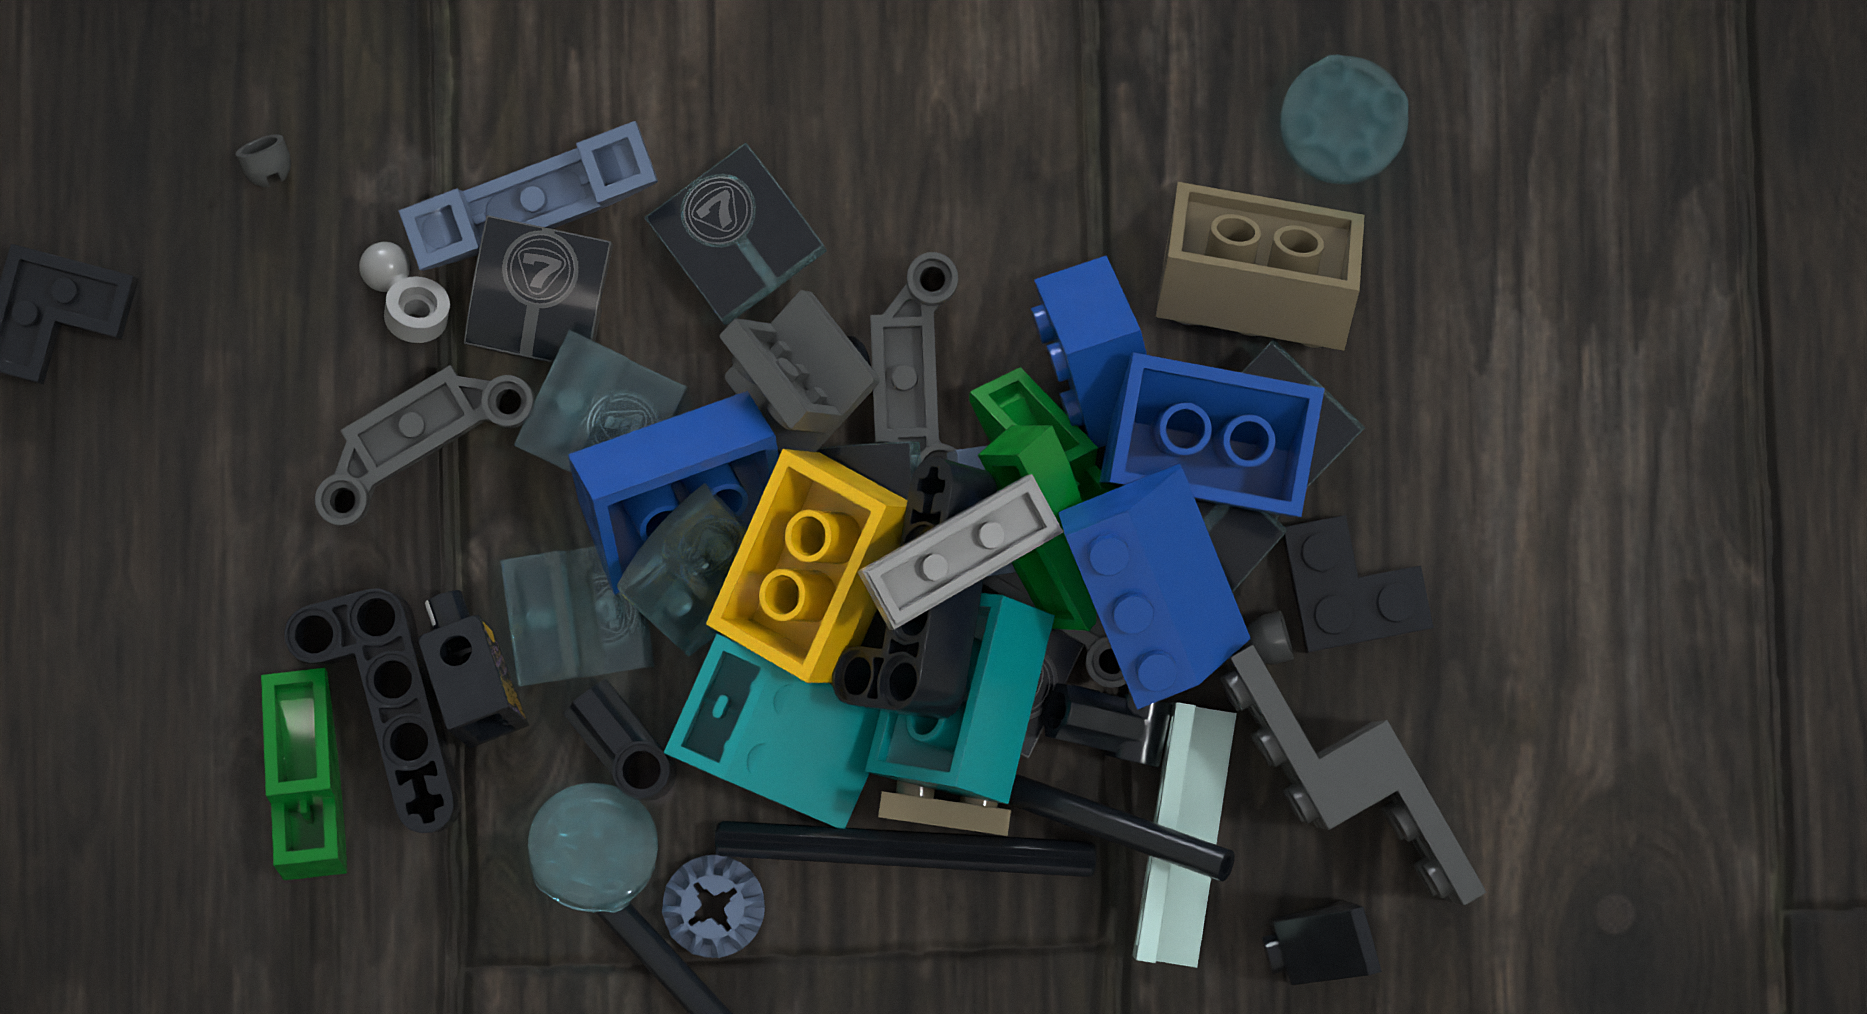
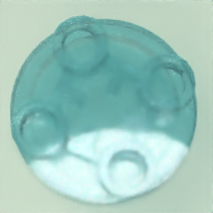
[1280,54,1409,184]
[528,783,658,912]

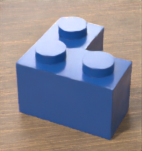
[1030,255,1147,448]

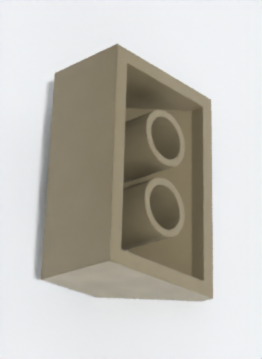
[1155,182,1365,351]

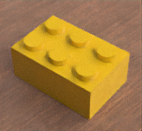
[706,449,907,683]

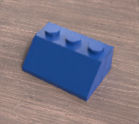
[1099,352,1325,517]
[568,391,779,595]
[1058,463,1251,710]

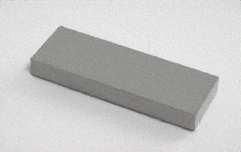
[857,474,1063,630]

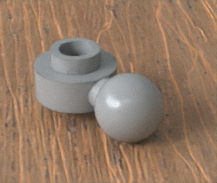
[359,242,450,343]

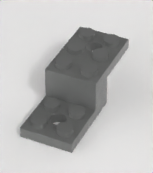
[1218,645,1487,906]

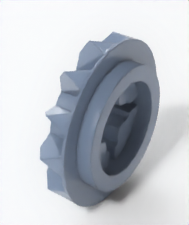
[662,855,765,958]

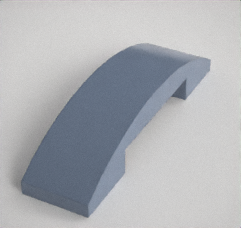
[398,121,658,271]

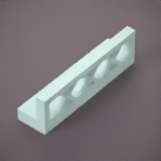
[1132,702,1237,968]

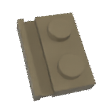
[878,781,1011,836]

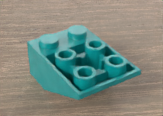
[664,634,880,829]

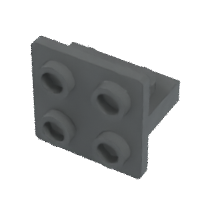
[719,290,880,452]

